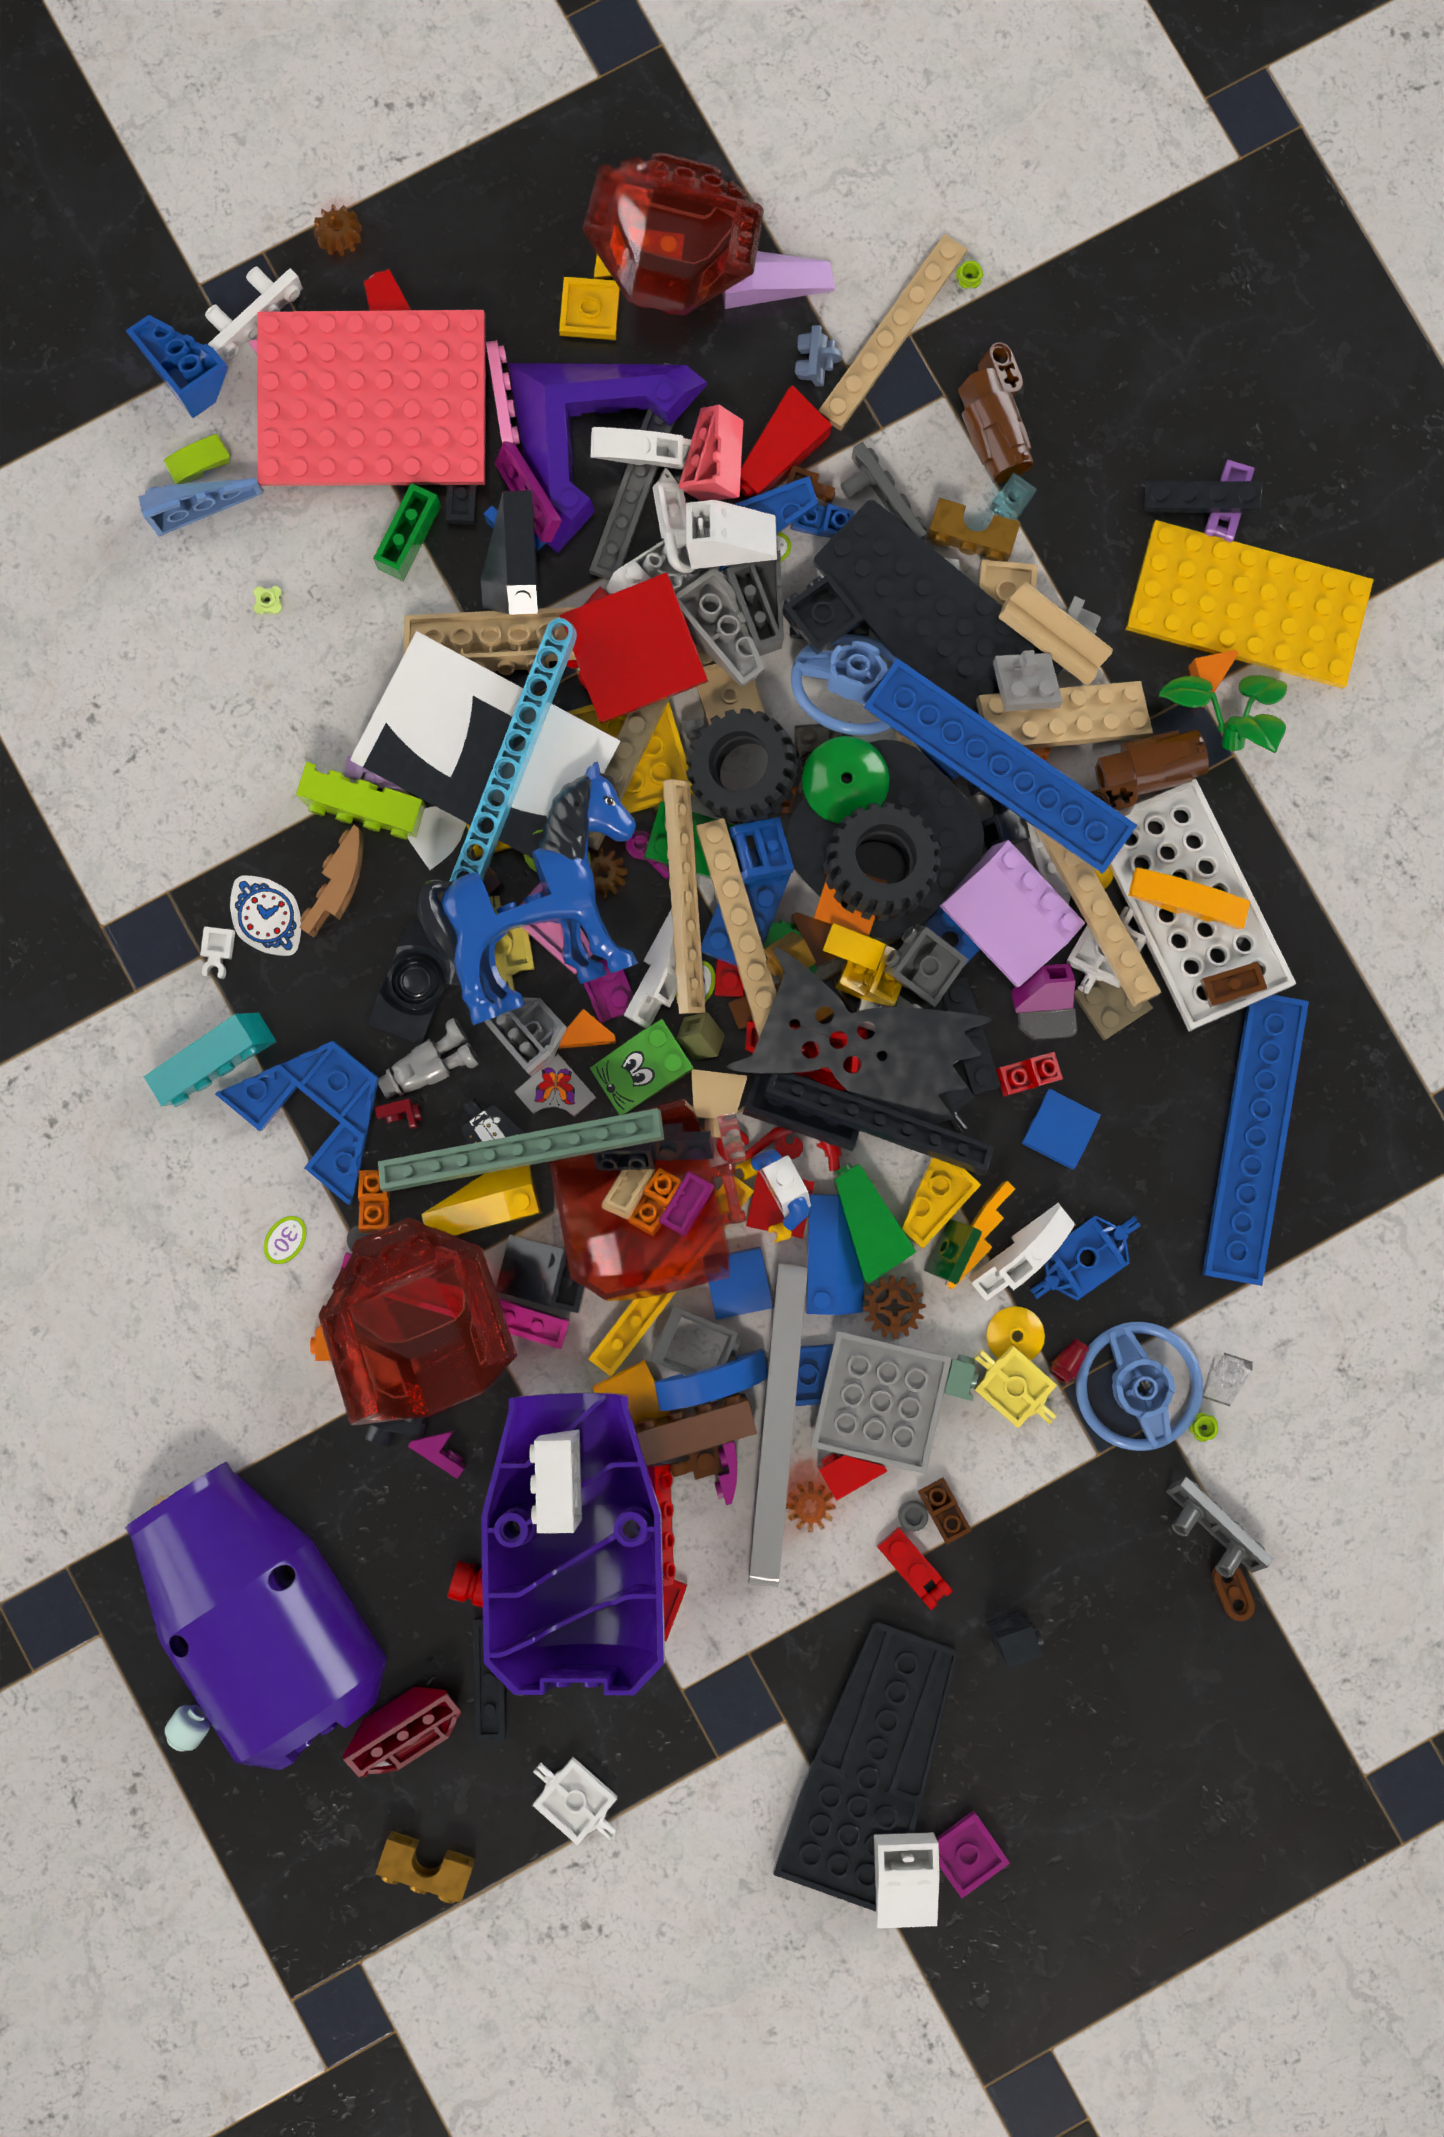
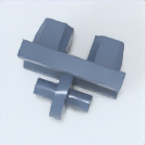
[795,325,842,386]

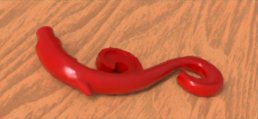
[716,1126,842,1171]

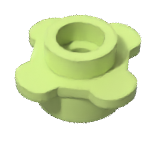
[253,586,282,615]

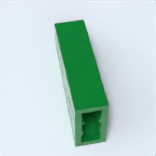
[833,1163,916,1284]

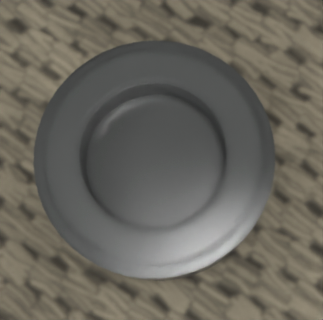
[898,1501,928,1532]

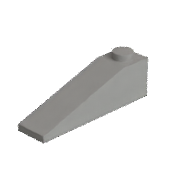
[676,567,765,687]

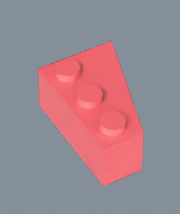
[678,405,743,501]

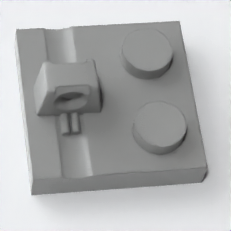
[993,650,1063,711]

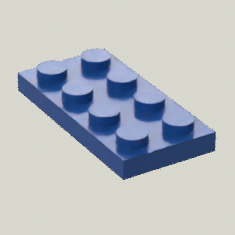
[701,848,791,966]

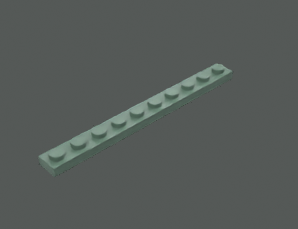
[378,1108,664,1192]

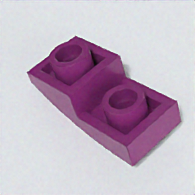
[714,1441,737,1505]

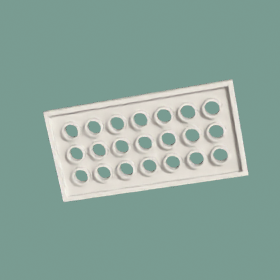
[1109,779,1296,1031]

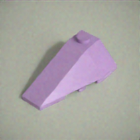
[717,251,835,309]

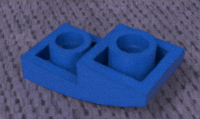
[790,504,855,538]

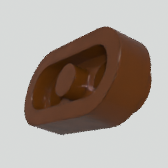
[1212,1567,1255,1621]

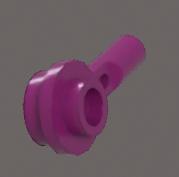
[626,831,670,880]

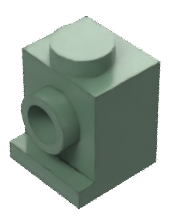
[944,1354,978,1401]

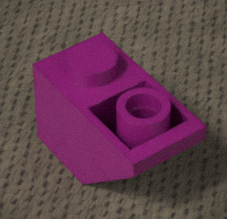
[1011,963,1075,1013]

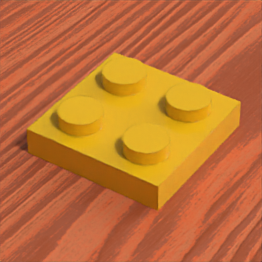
[559,277,620,340]

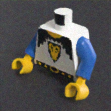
[735,1149,811,1243]

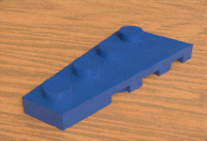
[719,476,819,572]

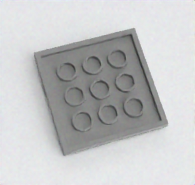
[810,1331,952,1474]

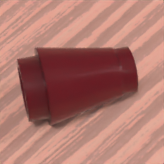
[1049,1339,1089,1384]

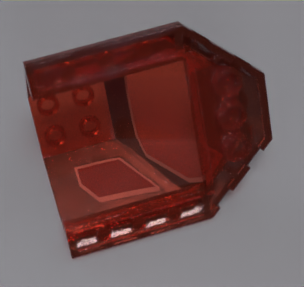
[582,152,764,316]
[318,1217,517,1426]

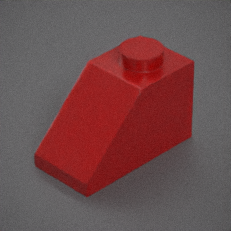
[817,1452,888,1501]

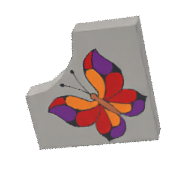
[515,1054,596,1117]

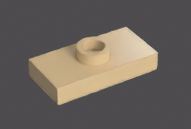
[602,1169,655,1220]

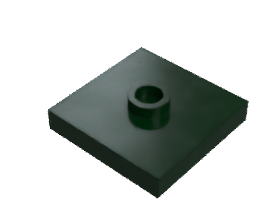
[924,1219,982,1284]

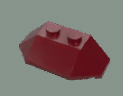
[343,1687,461,1778]

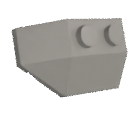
[484,997,567,1077]

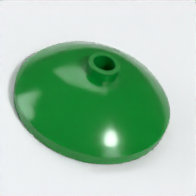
[802,736,889,824]

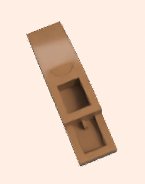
[299,825,364,937]

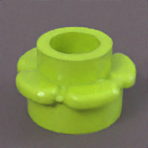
[956,261,984,289]
[1189,1413,1218,1442]

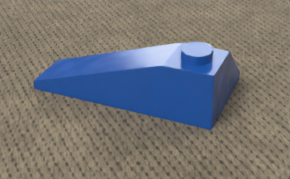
[805,1194,864,1315]

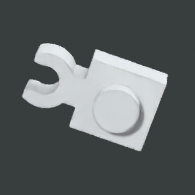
[200,927,235,979]

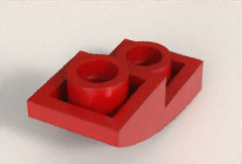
[996,1052,1063,1097]

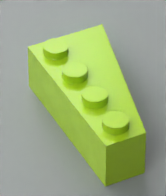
[296,762,426,839]

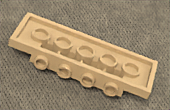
[404,607,576,675]

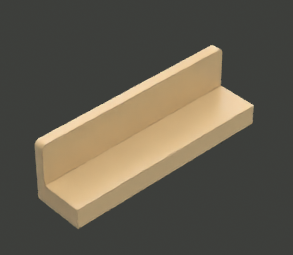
[998,582,1113,686]

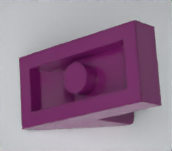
[408,1430,467,1479]

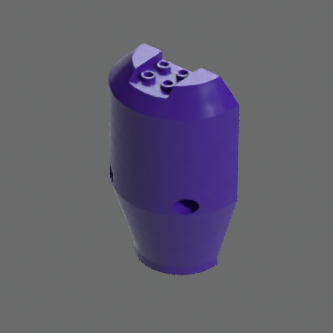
[481,1393,665,1695]
[125,1461,387,1770]

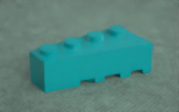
[143,1013,277,1107]

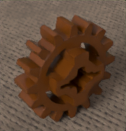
[862,1275,926,1339]

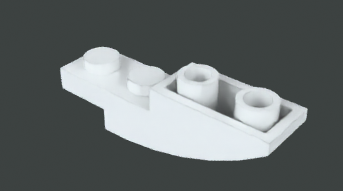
[591,427,692,470]
[624,910,677,1029]
[968,1203,1075,1301]

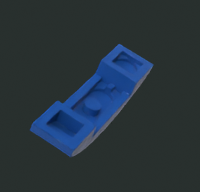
[654,1349,768,1411]

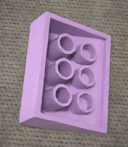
[939,840,1085,987]

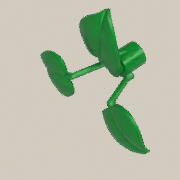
[1159,675,1287,753]

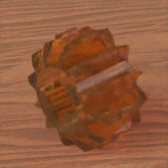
[313,204,362,256]
[589,848,627,898]
[786,1481,836,1532]

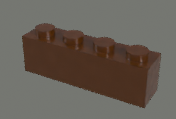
[634,1392,757,1466]

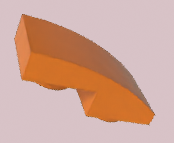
[628,1168,682,1237]
[358,1170,390,1233]

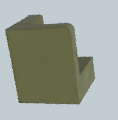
[676,1012,725,1061]

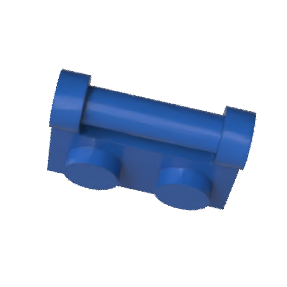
[729,817,794,884]

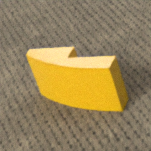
[822,923,886,971]

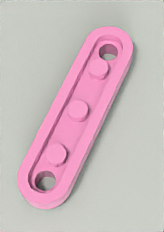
[486,340,520,444]

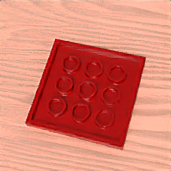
[560,572,709,724]

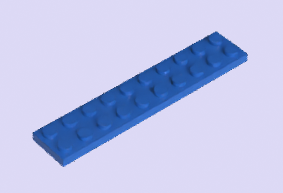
[863,658,1137,874]
[1202,995,1309,1286]

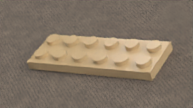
[976,681,1153,749]

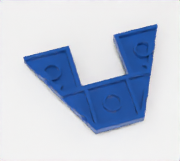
[215,1041,379,1205]

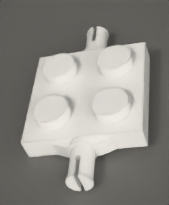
[1067,907,1146,994]
[533,1757,617,1846]

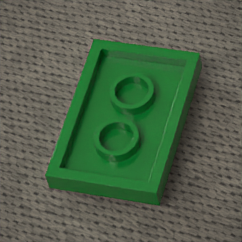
[643,801,736,879]

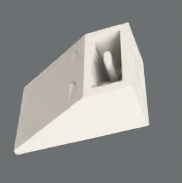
[686,500,777,569]
[605,540,706,595]
[874,1832,939,1929]

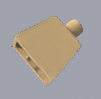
[692,1069,747,1138]

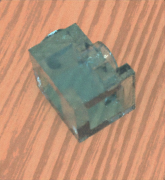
[990,473,1037,521]

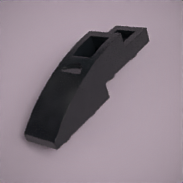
[592,1123,715,1171]

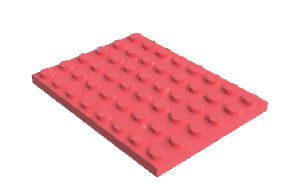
[257,310,485,486]

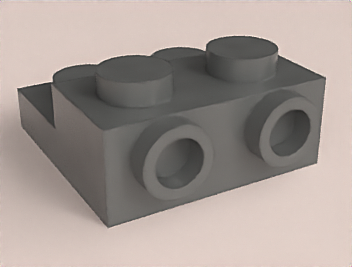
[884,924,969,1007]

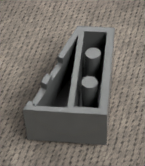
[726,550,784,656]

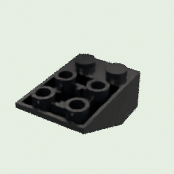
[496,1235,594,1313]

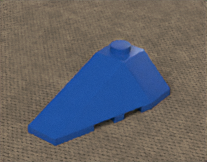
[126,315,228,418]

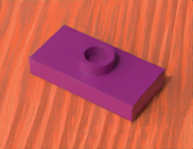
[658,1171,715,1237]

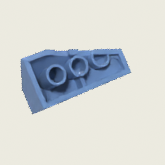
[138,478,263,537]

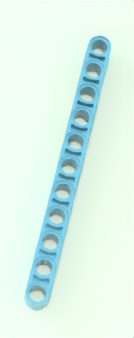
[450,618,577,882]

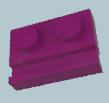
[583,959,634,1024]

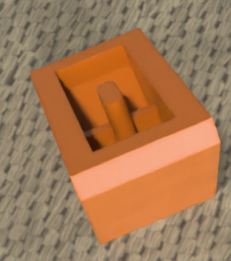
[1188,650,1239,707]
[558,1009,616,1049]

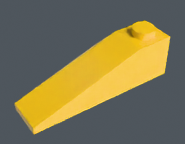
[421,1165,542,1236]

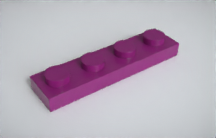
[494,441,562,542]

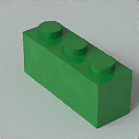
[373,483,441,582]

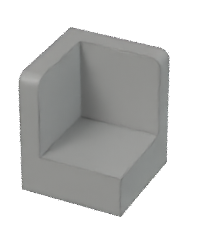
[1066,596,1101,635]

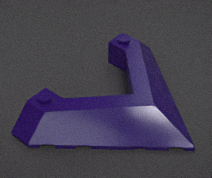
[508,363,708,553]

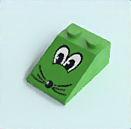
[590,1019,694,1115]

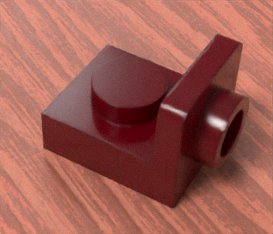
[374,1098,422,1129]

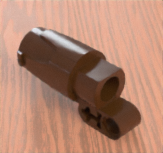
[958,342,1034,483]
[1091,729,1209,816]

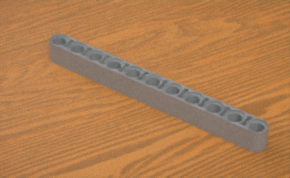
[748,1264,808,1587]

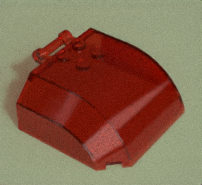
[549,1099,746,1301]

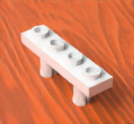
[205,267,303,361]

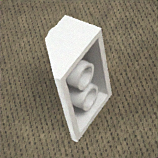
[530,1430,582,1533]

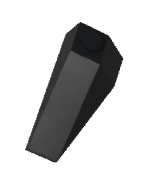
[481,490,540,614]

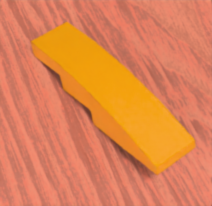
[1128,867,1251,930]
[945,1181,1015,1290]

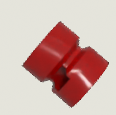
[448,1560,483,1608]

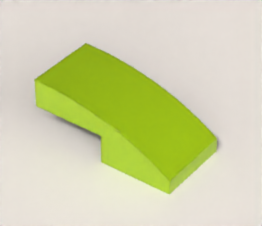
[163,434,230,485]

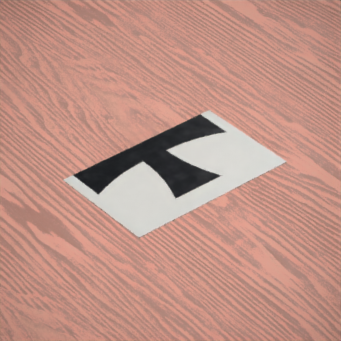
[350,631,620,859]

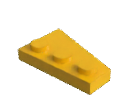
[901,1157,981,1249]

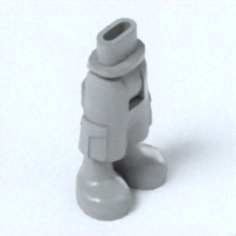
[378,1018,480,1099]

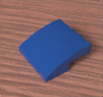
[1021,1088,1101,1170]
[703,1247,773,1320]

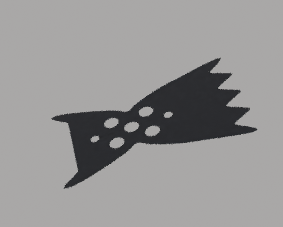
[727,947,992,1123]

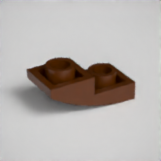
[918,1477,972,1546]

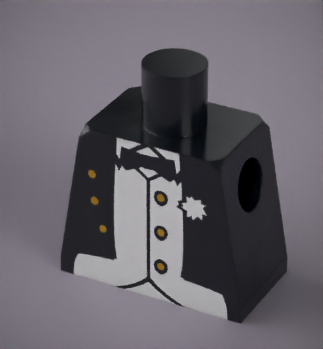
[461,1098,525,1144]

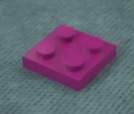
[936,1810,1010,1898]

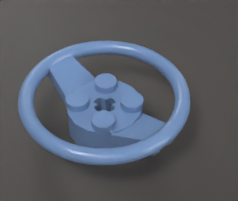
[791,634,897,735]
[1075,1322,1203,1451]

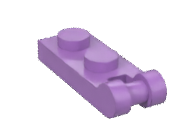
[1204,460,1255,543]

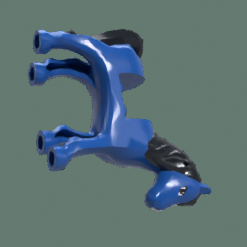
[416,762,638,1025]

